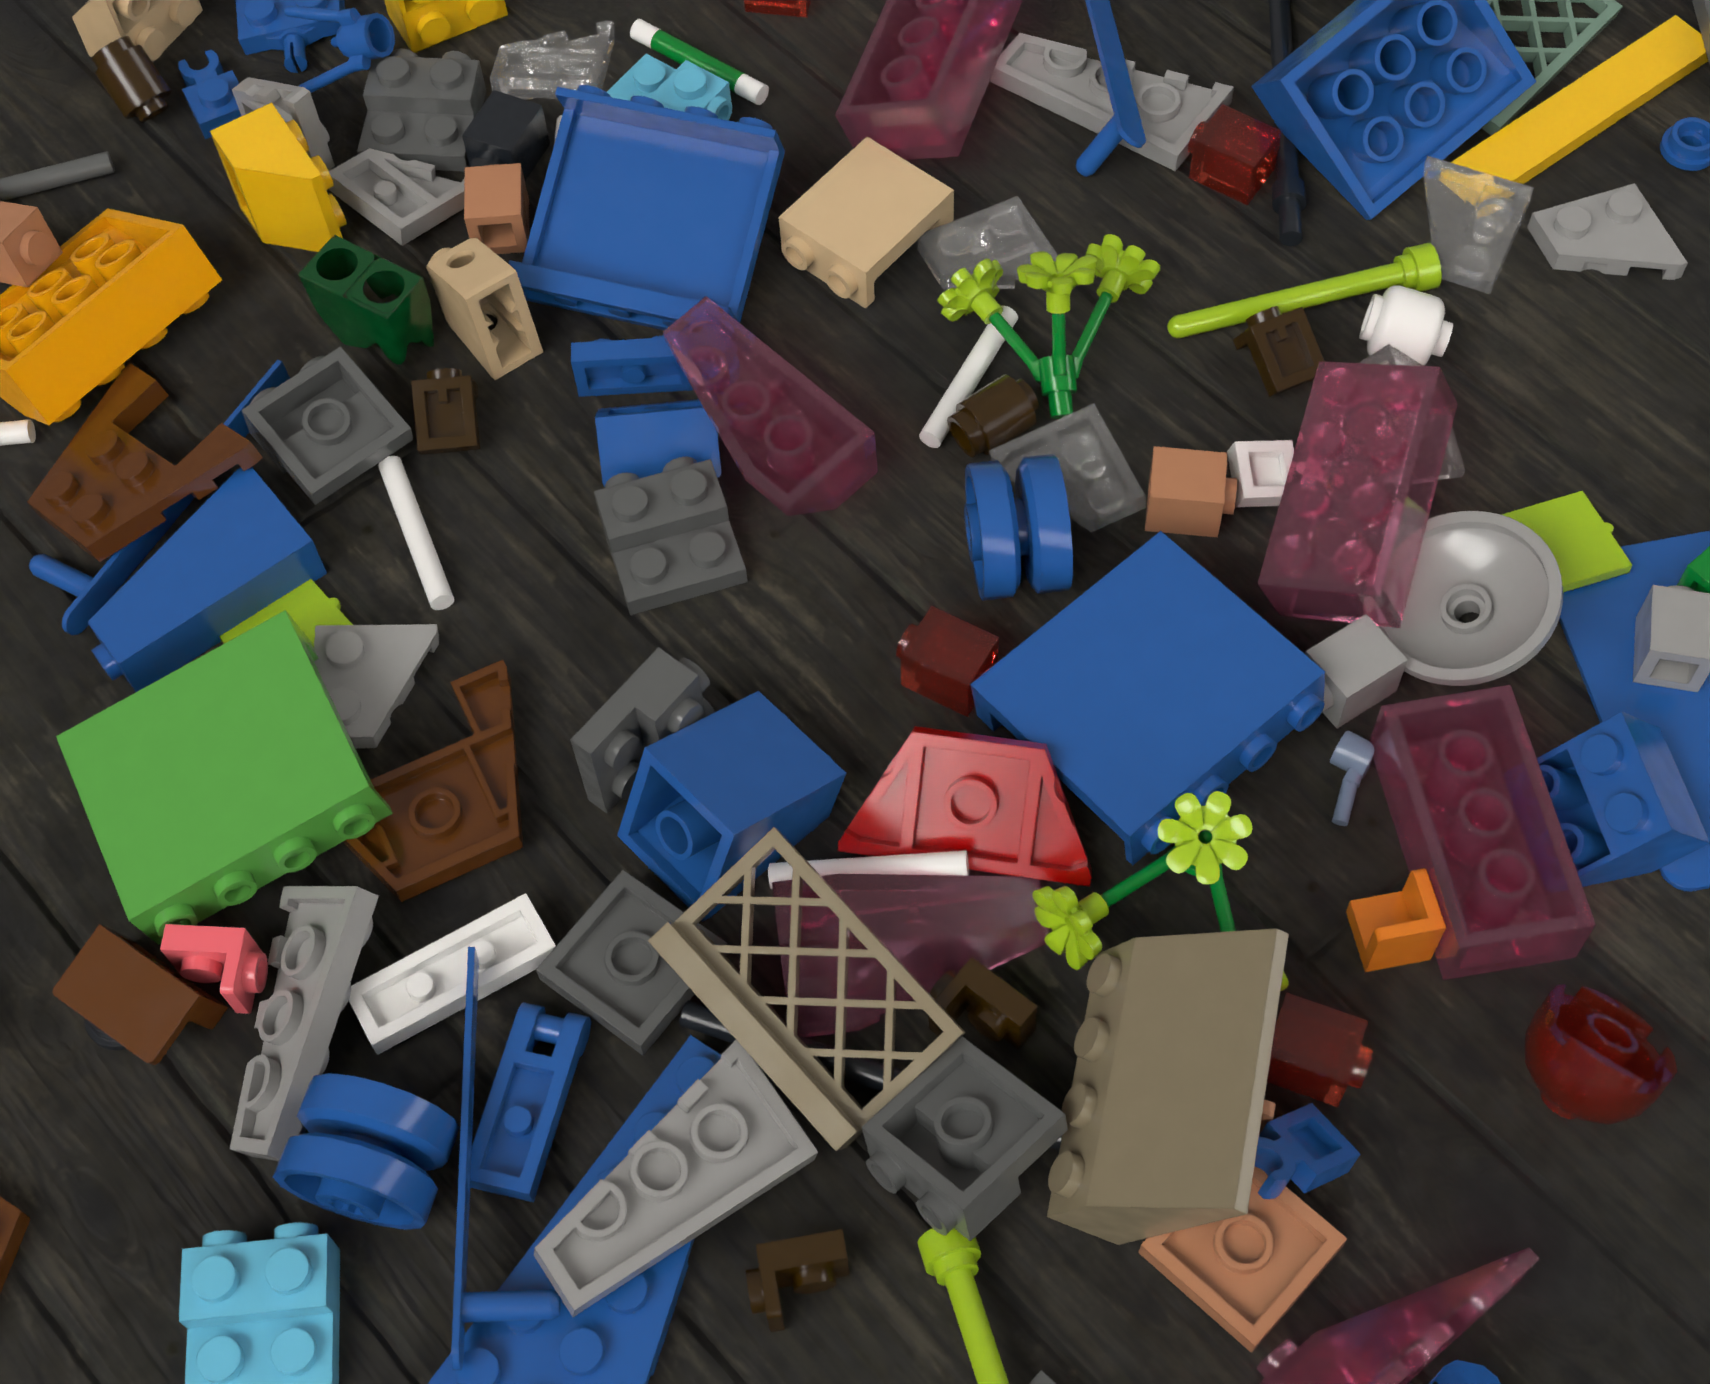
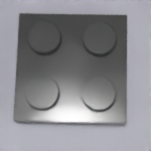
[536,870,729,1056]

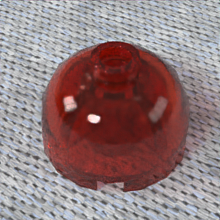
[1524,984,1678,1124]

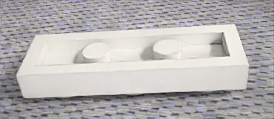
[349,893,556,1055]

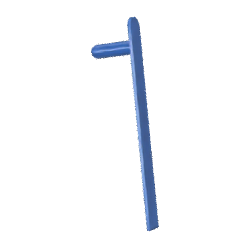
[1075,0,1146,177]
[29,359,290,635]
[451,947,561,1370]

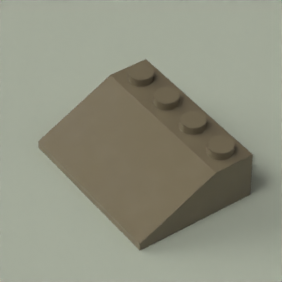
[1047,929,1289,1245]

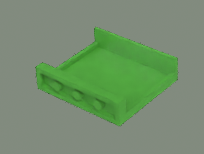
[56,610,393,945]

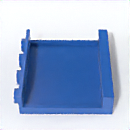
[509,85,785,336]
[970,531,1325,865]

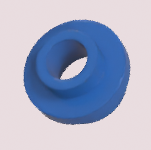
[1660,117,1710,171]

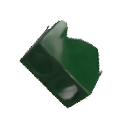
[298,235,434,365]

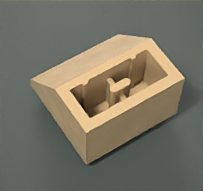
[72,0,203,62]

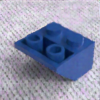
[1510,711,1710,891]

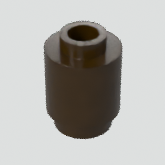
[92,36,172,123]
[947,374,1039,458]

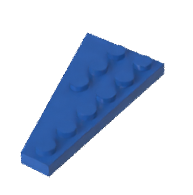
[427,1035,721,1384]

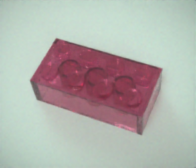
[835,0,1022,160]
[1258,362,1457,628]
[1369,685,1596,980]

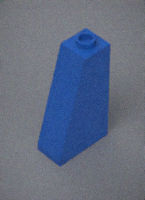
[88,467,327,692]

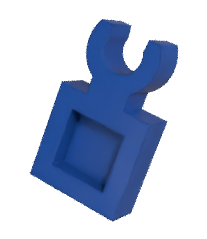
[178,49,241,139]
[1254,1103,1361,1199]

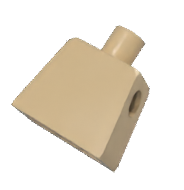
[426,238,543,380]

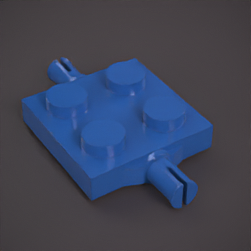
[236,0,345,73]

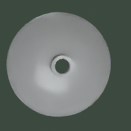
[1365,511,1563,686]

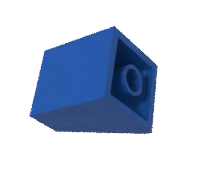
[617,691,846,922]

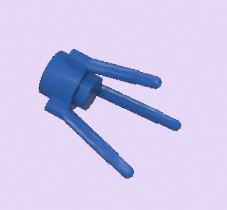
[284,6,395,93]

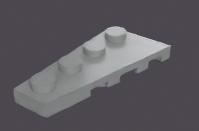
[990,33,1234,171]
[230,886,379,1161]
[534,1040,818,1317]

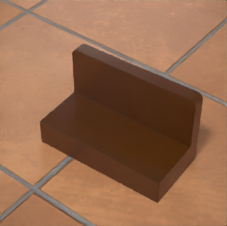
[53,924,228,1065]

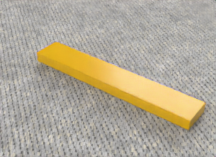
[1438,15,1708,215]

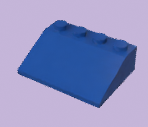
[1251,0,1536,220]

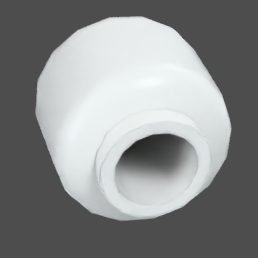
[1359,286,1453,370]

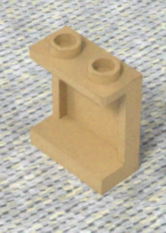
[779,137,954,308]

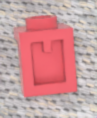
[160,924,268,1014]

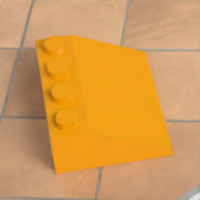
[0,208,222,425]

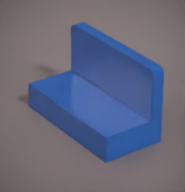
[595,398,722,487]

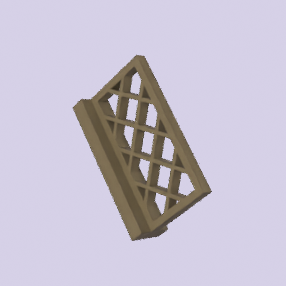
[648,827,966,1151]

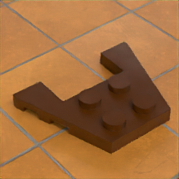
[27,363,263,562]
[343,660,523,902]

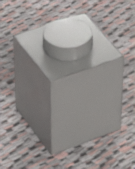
[1633,585,1710,692]
[1305,614,1408,729]

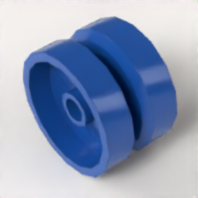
[964,454,1073,601]
[273,1073,460,1230]

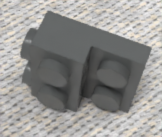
[357,48,487,172]
[242,346,413,505]
[594,457,748,615]
[570,647,715,814]
[862,1037,1068,1241]

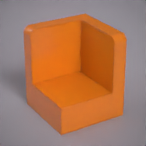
[1346,868,1446,972]

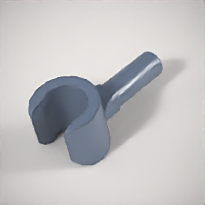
[1330,731,1375,826]

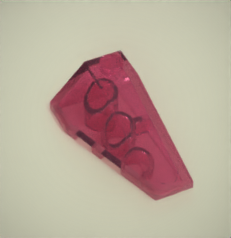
[663,296,878,516]
[772,874,1049,1038]
[1257,1248,1540,1384]

